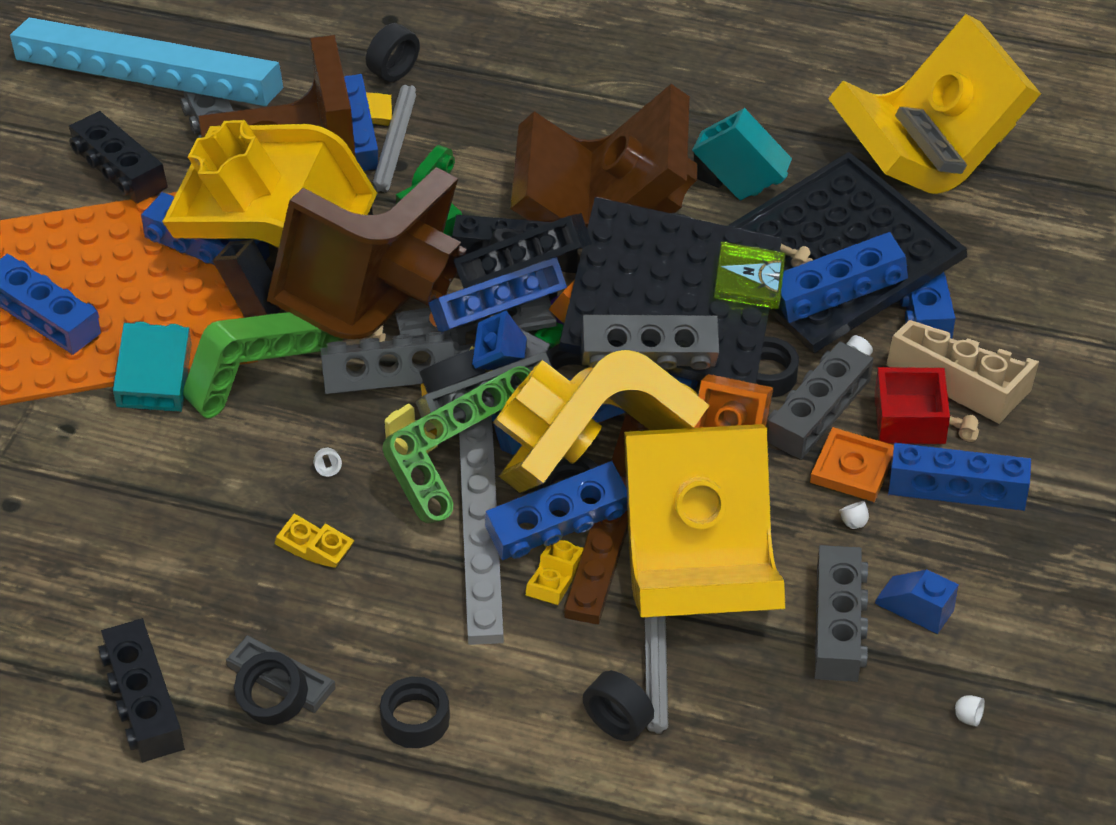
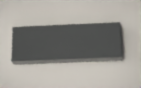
[895,107,967,174]
[226,635,336,713]

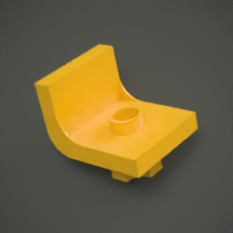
[828,14,1041,194]
[162,120,377,248]
[493,350,710,493]
[624,424,785,617]

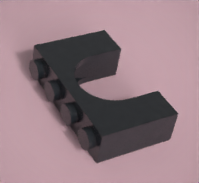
[213,240,282,318]

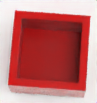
[874,367,950,444]

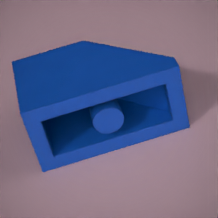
[472,311,527,370]
[875,569,959,634]

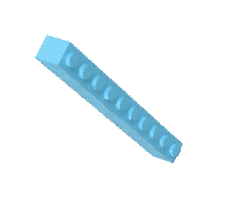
[10,17,283,106]

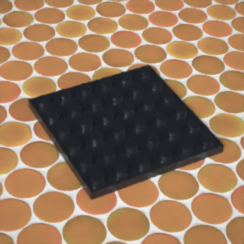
[728,152,967,353]
[558,197,782,384]

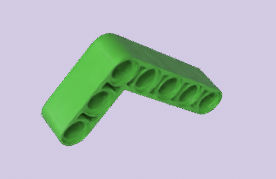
[183,312,343,418]
[382,366,531,524]

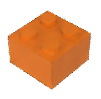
[694,374,773,428]

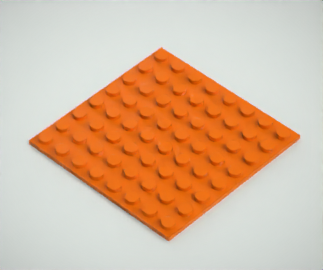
[0,192,258,406]

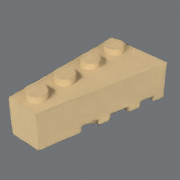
[886,320,1039,424]

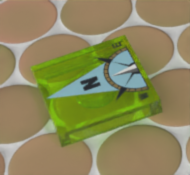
[713,242,785,309]

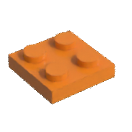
[810,427,894,502]

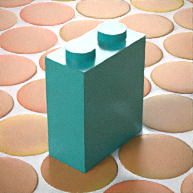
[692,108,792,200]
[113,322,192,412]

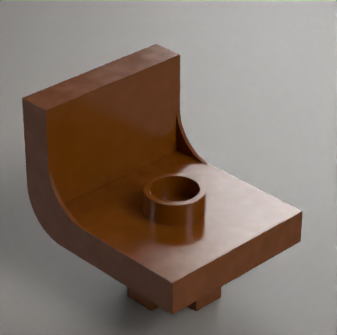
[198,35,356,158]
[510,84,698,249]
[267,167,467,340]

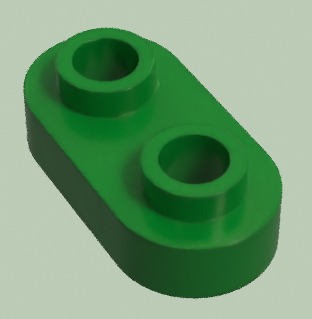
[411,145,455,186]

